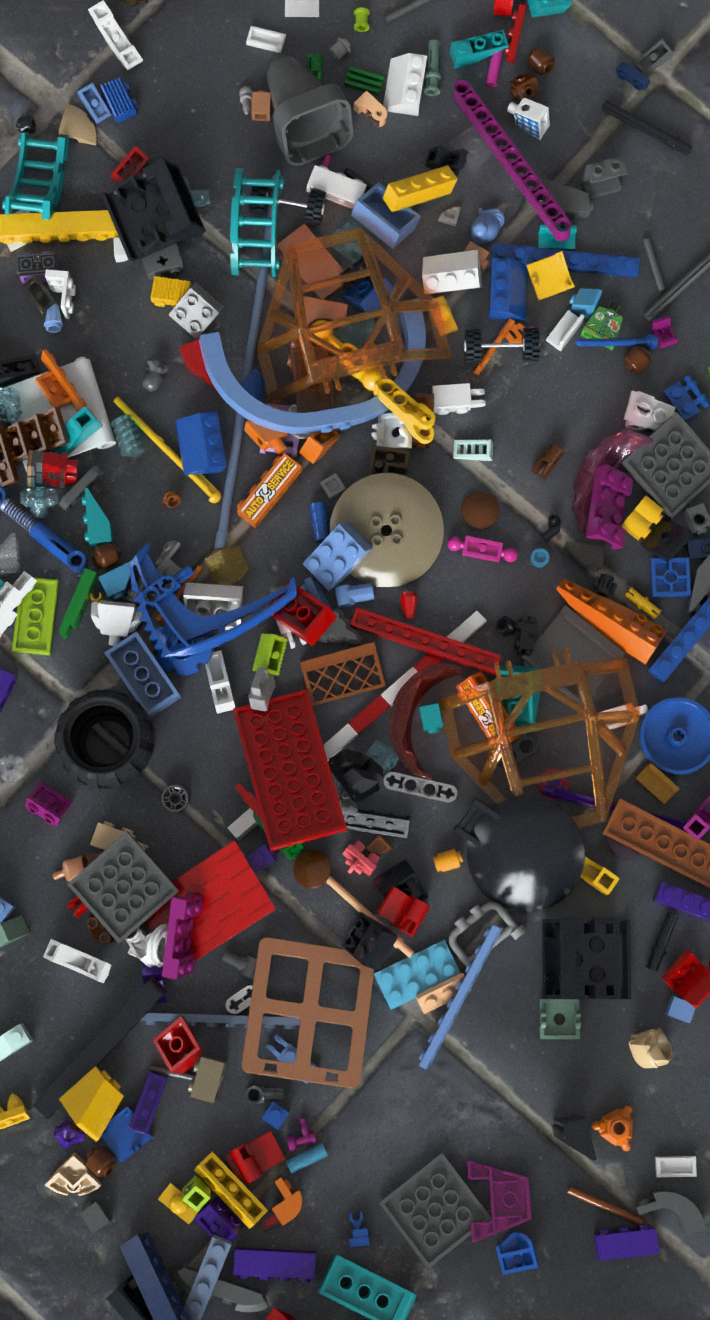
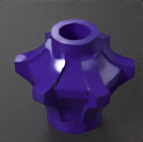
[54,1117,84,1149]

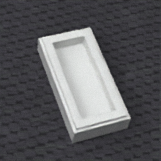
[246,26,286,53]
[655,1156,697,1177]

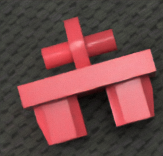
[342,840,380,876]

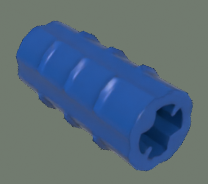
[309,502,330,543]

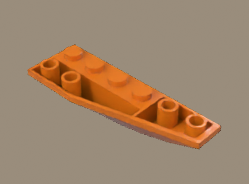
[556,579,668,665]

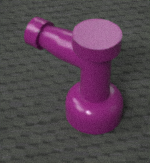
[286,1118,316,1151]

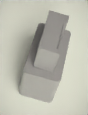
[248,668,276,711]

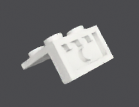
[45,269,76,319]

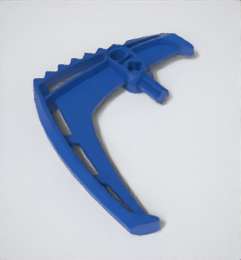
[130,543,297,658]

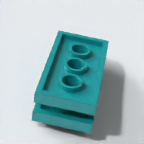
[317,1253,417,1320]

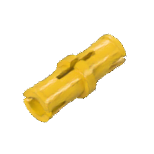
[624,587,662,620]

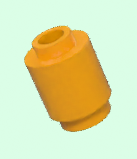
[433,848,463,872]

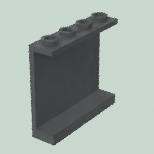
[520,605,625,708]

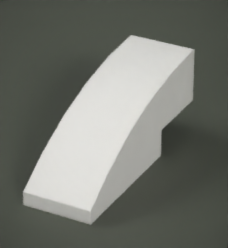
[205,650,235,714]

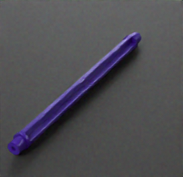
[542,785,687,832]

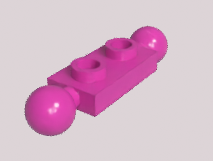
[447,536,518,563]

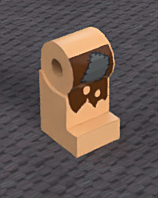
[353,91,387,127]

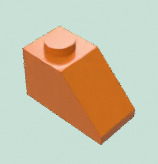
[299,429,341,464]

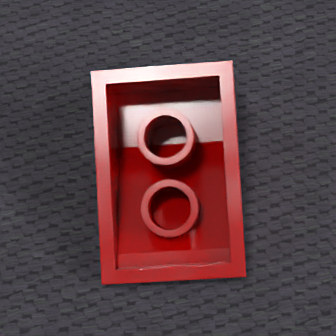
[267,581,337,646]

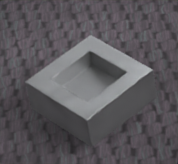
[320,473,346,500]

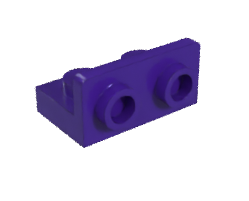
[194,1197,243,1241]

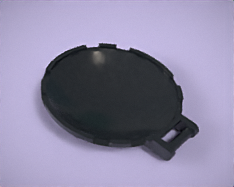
[453,796,585,912]

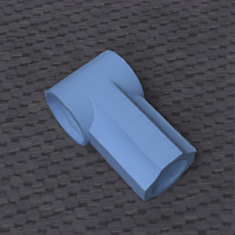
[335,583,374,608]

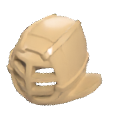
[628,1028,672,1068]

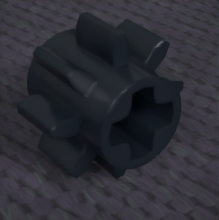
[592,573,617,597]

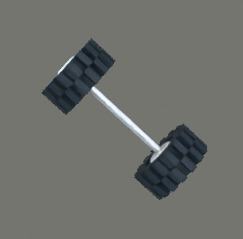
[249,178,326,226]
[464,328,540,363]

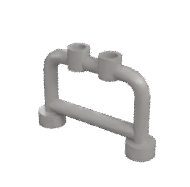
[448,902,527,974]

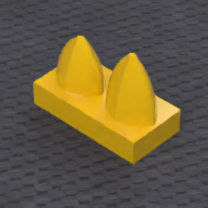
[0,1093,30,1129]

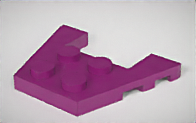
[467,1161,532,1242]

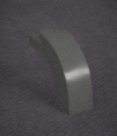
[634,1190,707,1235]

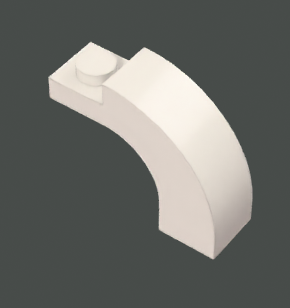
[43,939,111,983]

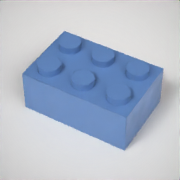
[351,182,421,249]
[303,521,373,591]

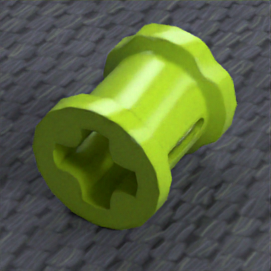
[354,7,370,32]

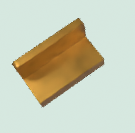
[635,763,680,805]

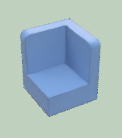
[665,996,695,1023]

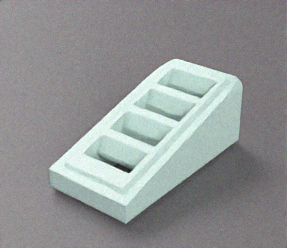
[453,439,494,461]

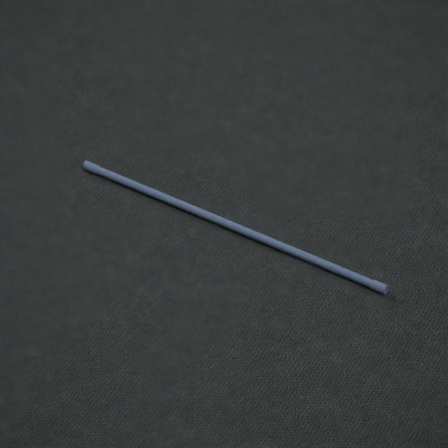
[214,175,283,551]

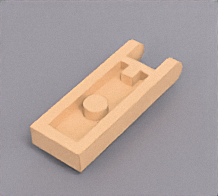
[415,973,471,1014]

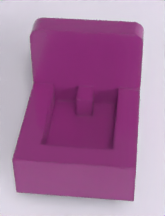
[652,316,678,349]

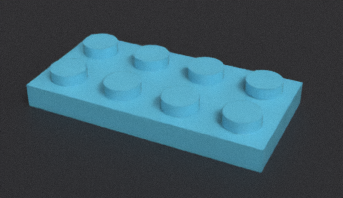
[374,940,460,1010]

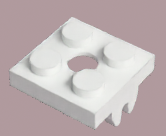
[371,413,412,449]

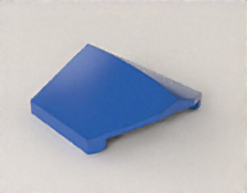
[496,1231,540,1275]

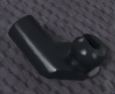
[541,514,561,542]

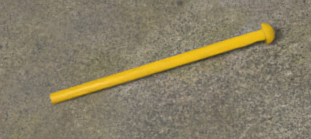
[113,397,221,503]

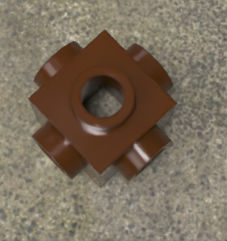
[509,72,541,102]

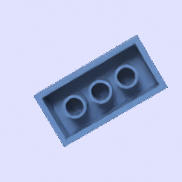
[104,631,181,718]

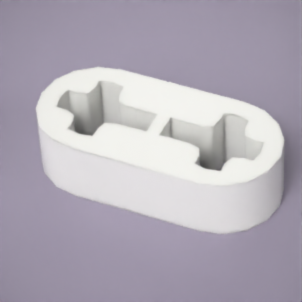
[226,985,253,1014]

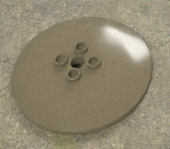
[330,473,444,587]

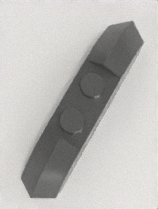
[171,1265,268,1312]

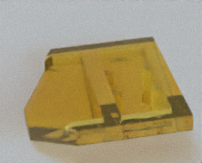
[204,546,249,585]

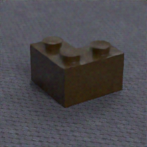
[368,445,410,476]

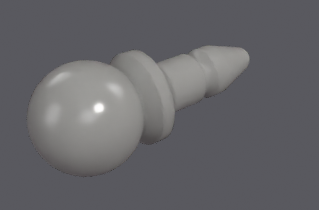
[239,86,253,115]

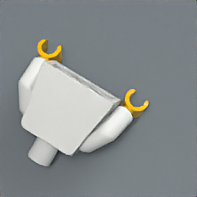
[90,592,149,646]

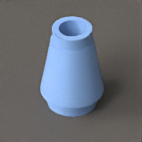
[44,303,63,333]

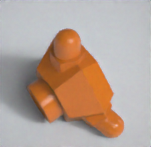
[591,1105,633,1151]

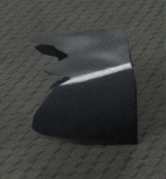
[495,734,539,770]

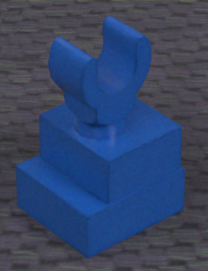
[349,1212,370,1247]

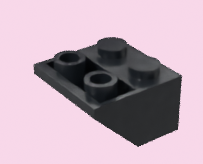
[341,912,398,970]

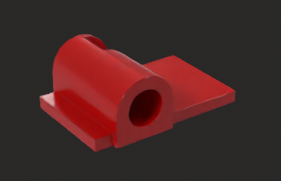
[377,886,430,938]
[225,1131,286,1184]

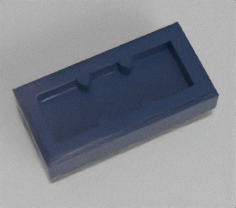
[686,538,710,560]

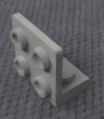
[169,282,224,339]

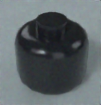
[16,115,36,134]

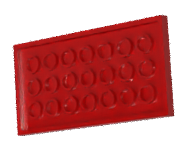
[233,689,347,851]

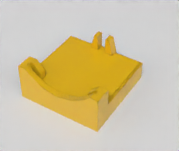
[526,251,575,301]

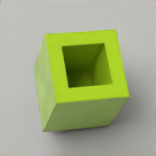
[182,1175,211,1212]

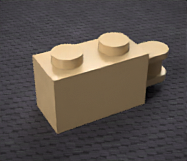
[90,821,149,850]

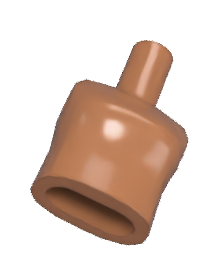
[52,855,88,882]

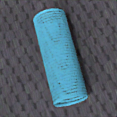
[286,1143,328,1173]

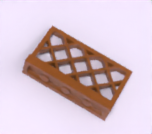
[300,642,386,706]

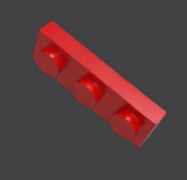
[505,4,526,63]

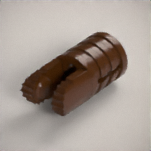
[531,443,564,479]

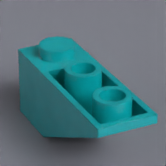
[449,30,509,69]
[51,406,103,456]
[82,488,113,548]

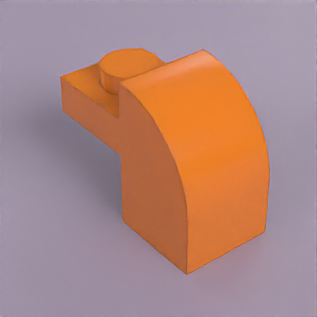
[272,1177,302,1226]

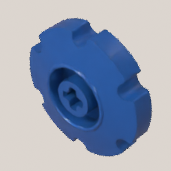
[152,623,214,676]

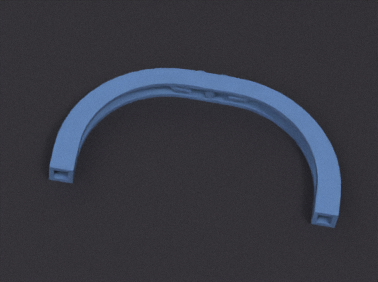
[199,299,426,434]

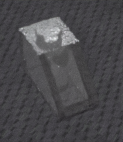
[0,533,21,576]

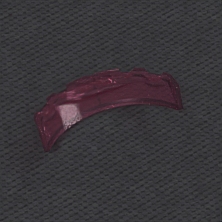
[572,428,654,544]

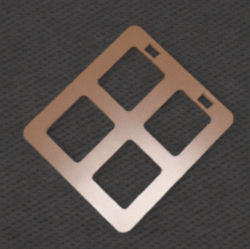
[241,938,374,1088]

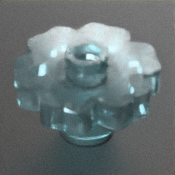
[0,387,22,423]
[20,486,58,518]

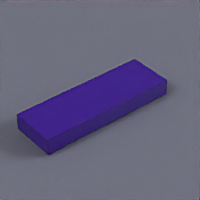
[128,1071,168,1136]

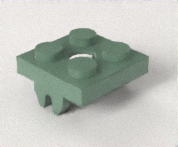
[539,999,581,1039]

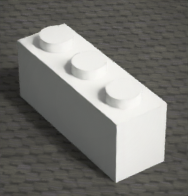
[306,165,367,209]

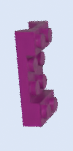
[586,464,633,550]
[162,892,203,980]

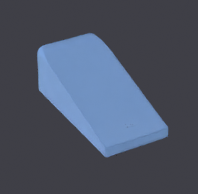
[77,82,112,124]

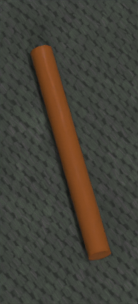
[567,1186,644,1225]

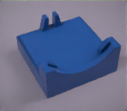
[649,558,691,599]
[100,1105,153,1163]

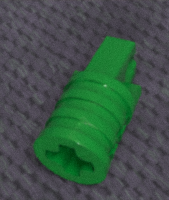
[307,54,323,82]

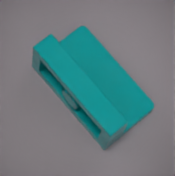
[538,225,577,251]

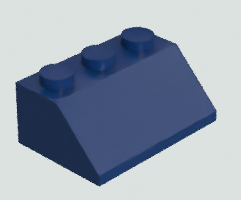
[488,258,527,320]
[175,412,227,475]

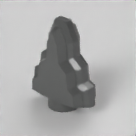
[318,607,363,646]

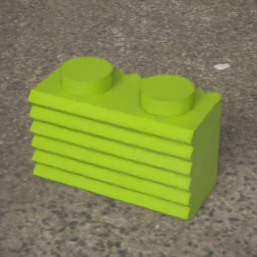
[252,634,288,676]

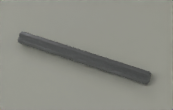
[644,253,710,321]

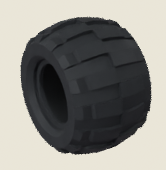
[54,689,155,790]

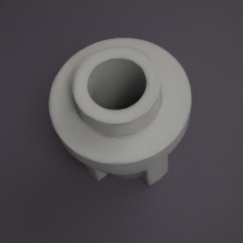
[329,38,351,60]

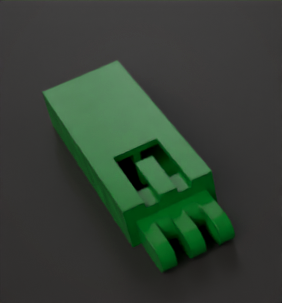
[59,568,99,639]

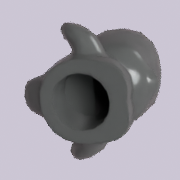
[142,359,169,392]

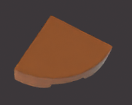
[365,835,393,854]

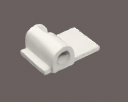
[624,391,676,431]

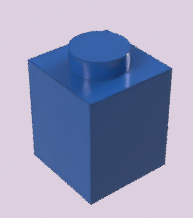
[261,1100,290,1130]

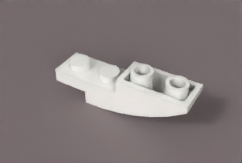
[0,571,37,638]

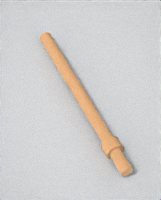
[327,876,414,958]

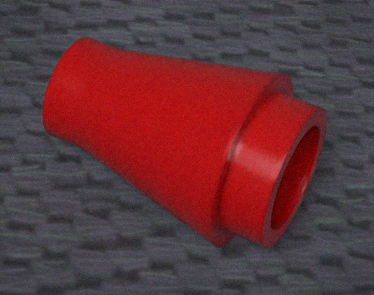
[399,591,418,619]

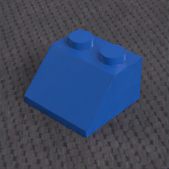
[341,273,396,319]

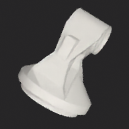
[125,923,168,968]

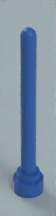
[575,334,658,349]

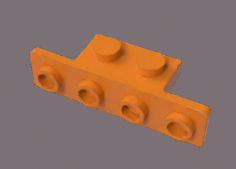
[35,349,87,412]

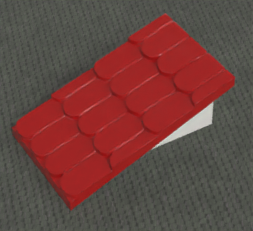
[146,841,276,960]

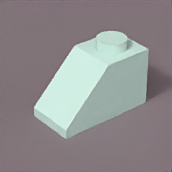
[0,1024,33,1061]

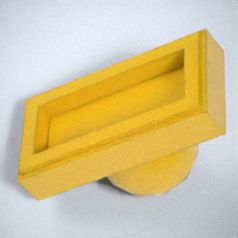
[426,296,458,337]
[158,1183,202,1225]

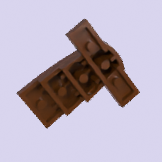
[0,407,70,487]

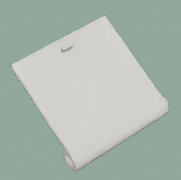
[1,357,116,472]

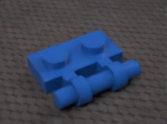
[663,374,710,422]

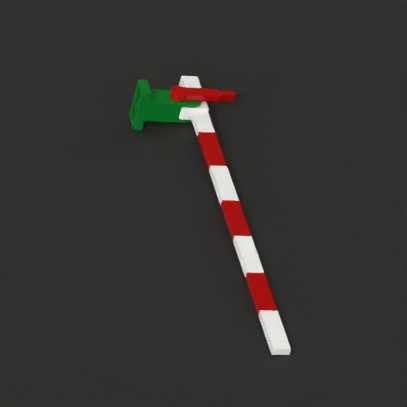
[228,611,487,861]

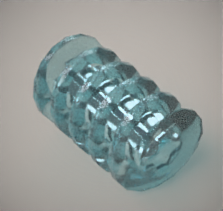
[111,415,145,457]

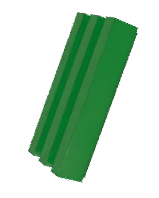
[344,66,384,96]

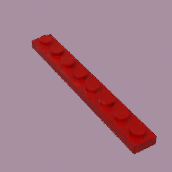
[350,607,501,675]

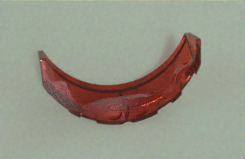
[389,663,462,780]

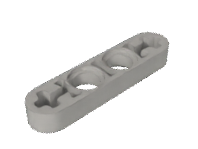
[383,772,457,803]

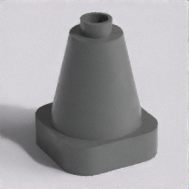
[267,56,354,166]

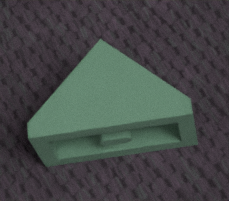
[0,915,30,948]

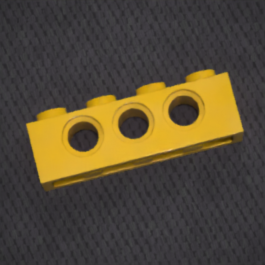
[194,1151,268,1229]

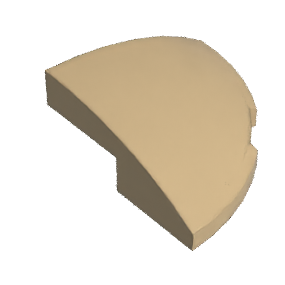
[59,104,97,145]
[45,1152,102,1196]

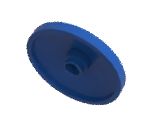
[639,697,710,775]

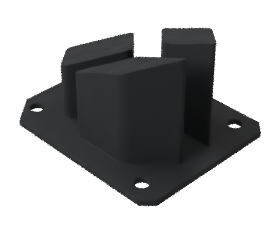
[329,749,384,804]

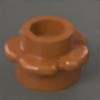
[162,490,181,508]

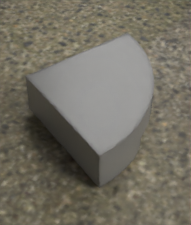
[438,206,461,226]

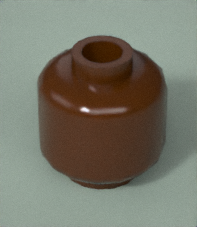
[528,47,555,75]
[623,345,652,373]
[91,542,121,569]
[86,1147,116,1177]

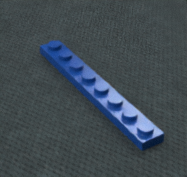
[491,243,640,278]

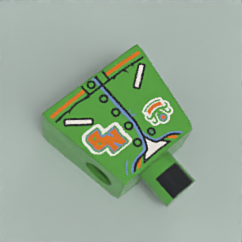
[581,302,623,350]

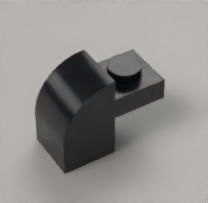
[425,145,468,176]

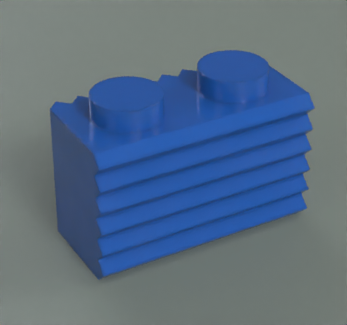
[101,77,138,123]

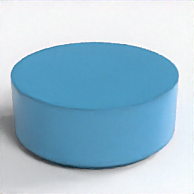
[530,548,550,568]

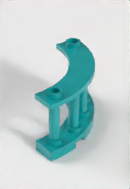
[2,131,69,220]
[230,168,284,277]

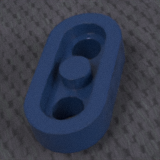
[616,62,650,90]

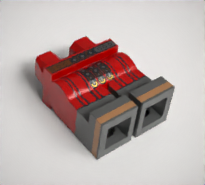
[27,450,78,488]

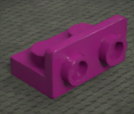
[25,781,73,827]

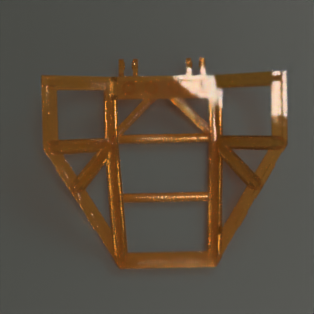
[256,227,452,404]
[439,647,640,828]

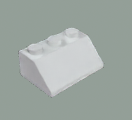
[383,53,427,116]
[422,250,482,295]
[183,583,243,630]

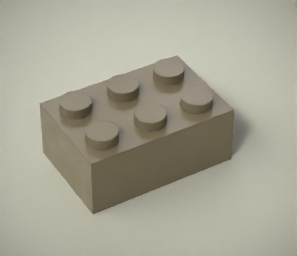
[188,1055,228,1103]

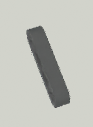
[59,466,104,512]

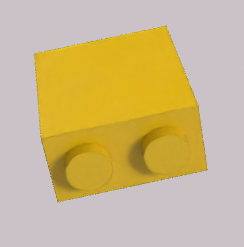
[59,1066,124,1142]

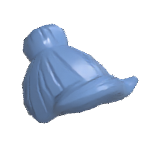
[471,208,505,245]

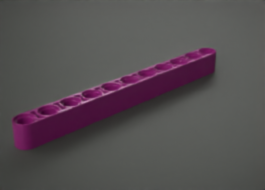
[454,80,571,241]

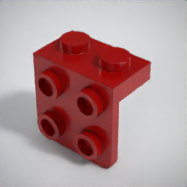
[661,949,710,1008]

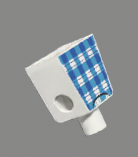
[507,98,550,140]

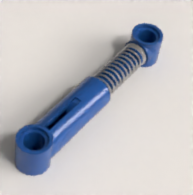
[0,487,88,573]

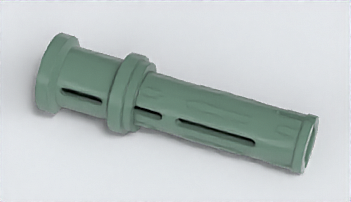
[424,40,441,96]

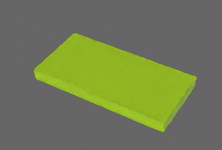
[12,577,59,655]

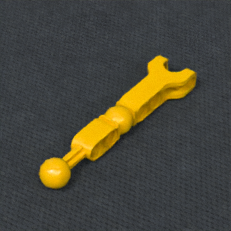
[310,320,435,444]

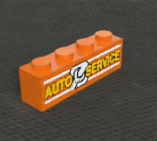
[237,453,302,529]
[456,671,522,752]

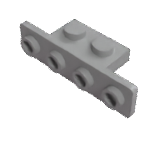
[126,540,181,603]

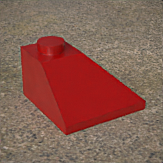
[153,1016,202,1074]

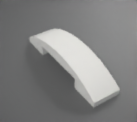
[88,0,143,70]

